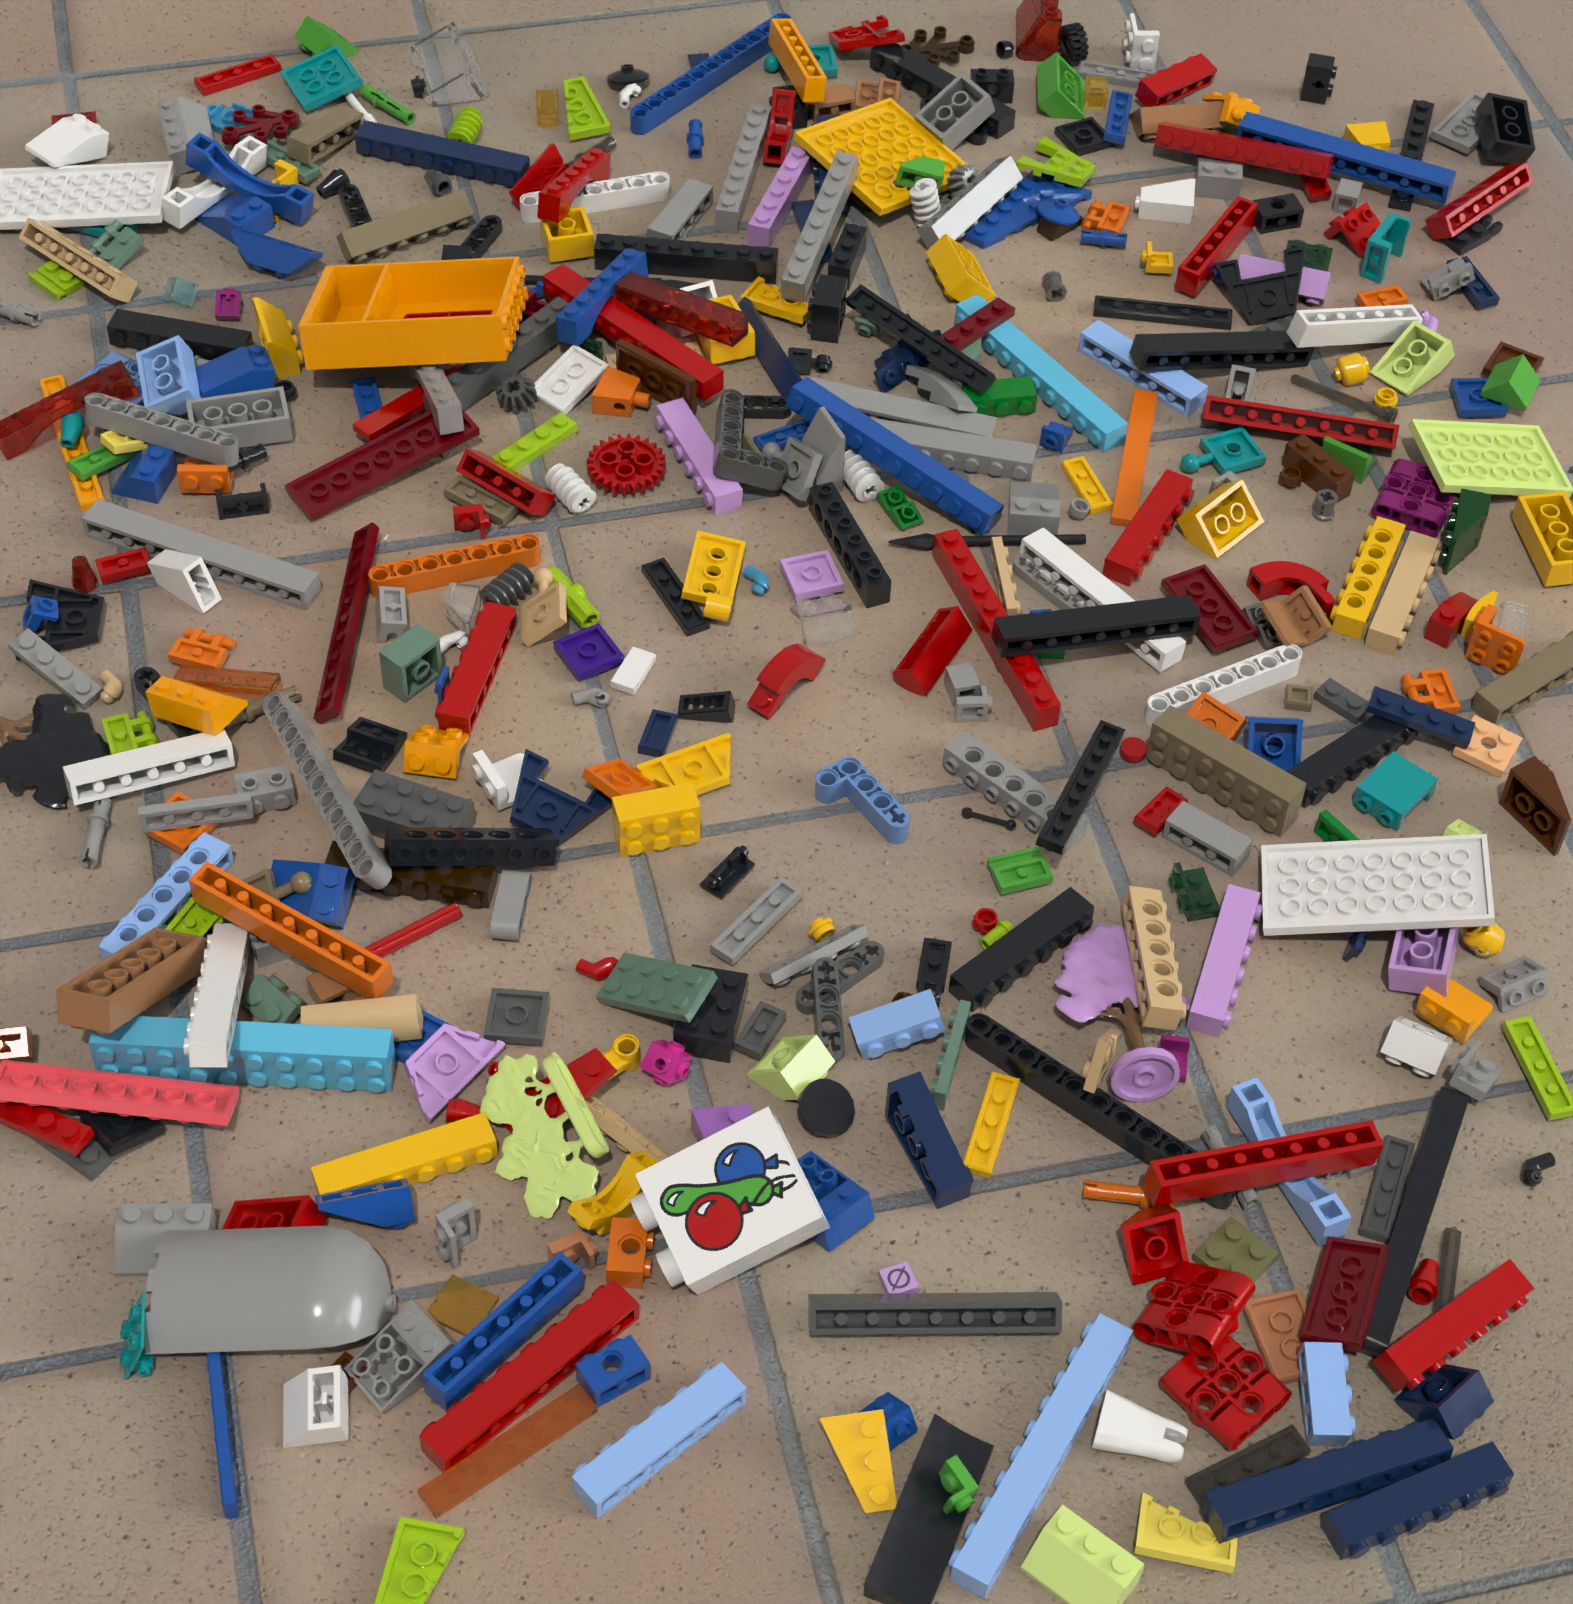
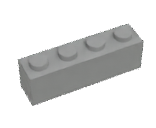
[646,178,713,240]

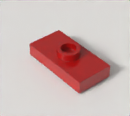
[1133,786,1188,836]

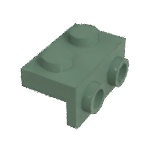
[240,973,305,1024]

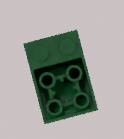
[1440,488,1491,575]

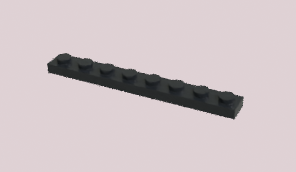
[1388,100,1435,212]
[845,284,996,396]
[1035,720,1125,855]

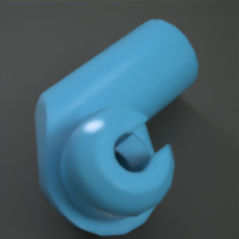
[743,565,769,595]

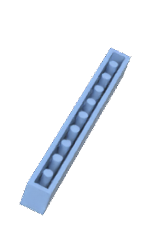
[948,1313,1134,1600]

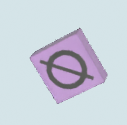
[878,1262,919,1293]

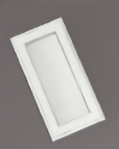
[610,647,656,695]

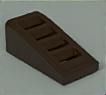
[1037,215,1084,241]

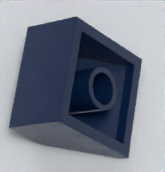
[1394,1364,1494,1440]

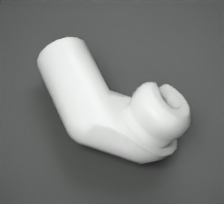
[619,83,641,109]
[440,630,468,655]

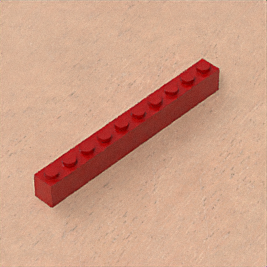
[542,264,724,402]
[932,529,1061,732]

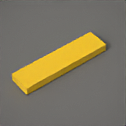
[963,1071,1020,1179]

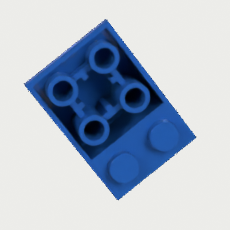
[798,1150,875,1252]

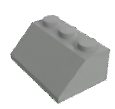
[115,1203,217,1276]

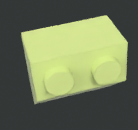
[747,1034,835,1101]

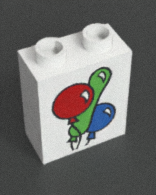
[630,1107,831,1295]

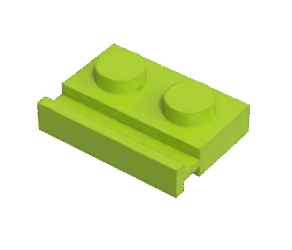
[28,260,85,302]

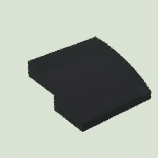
[333,716,407,773]

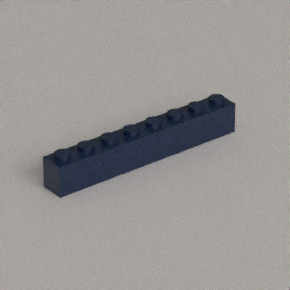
[355,120,530,188]
[1201,1418,1454,1544]

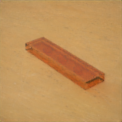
[173,665,281,696]

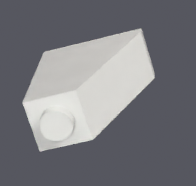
[1134,179,1195,224]
[147,549,222,613]

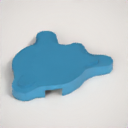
[206,103,269,142]

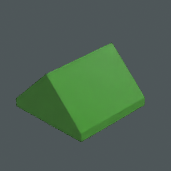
[1480,354,1540,411]
[1322,436,1378,484]

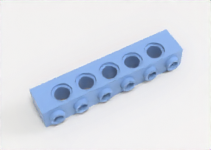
[98,832,234,960]

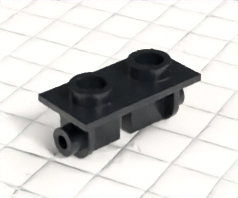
[700,845,755,899]

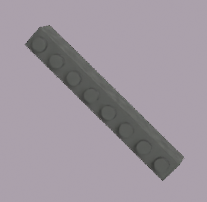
[423,296,569,413]
[808,1292,1062,1335]

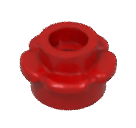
[972,908,999,934]

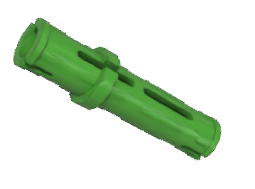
[360,84,415,125]

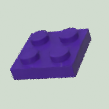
[553,623,624,682]

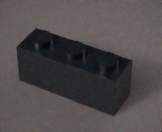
[828,223,867,290]

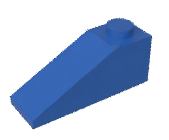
[315,1178,415,1229]

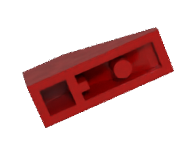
[1424,591,1479,649]

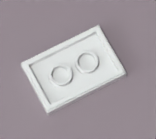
[534,345,610,415]

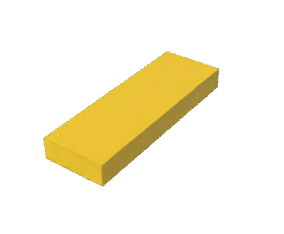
[1061,456,1113,515]

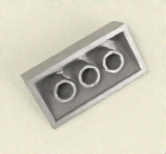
[157,96,214,175]

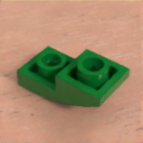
[876,485,924,531]

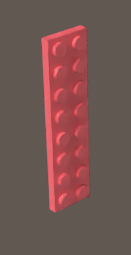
[0,1059,240,1127]

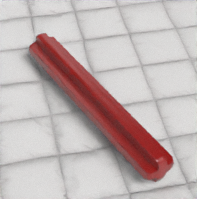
[364,903,462,958]

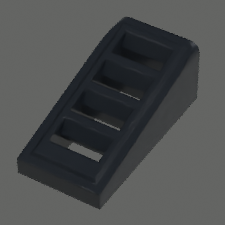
[678,691,735,723]

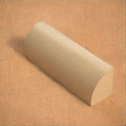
[301,994,423,1042]

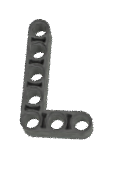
[713,389,788,491]

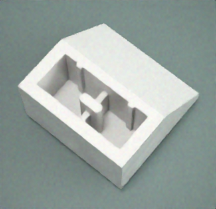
[283,1365,349,1448]

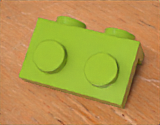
[165,897,225,943]

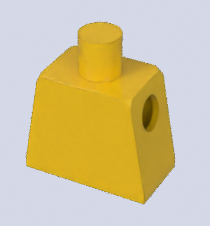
[1343,121,1390,152]

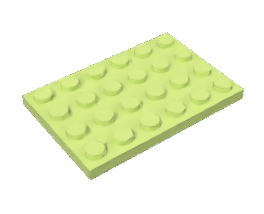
[1408,419,1573,498]

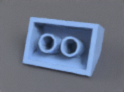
[136,335,201,415]

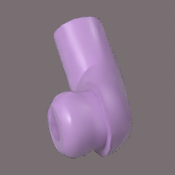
[1418,309,1438,332]

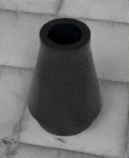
[316,168,350,198]

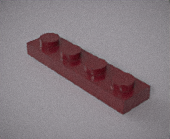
[939,297,1015,351]

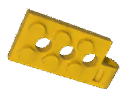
[681,530,746,623]

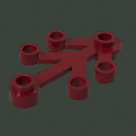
[221,104,300,145]

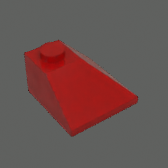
[1120,1204,1189,1285]

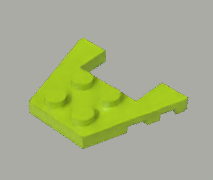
[1016,137,1097,187]

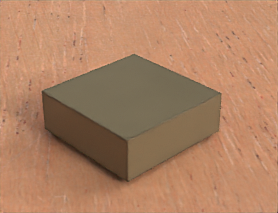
[1284,684,1313,712]

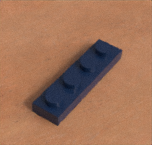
[1366,686,1475,748]

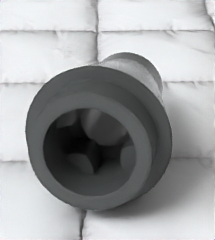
[424,169,452,196]

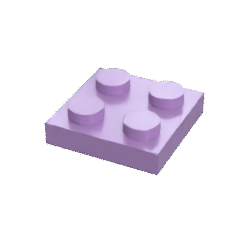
[780,550,844,601]

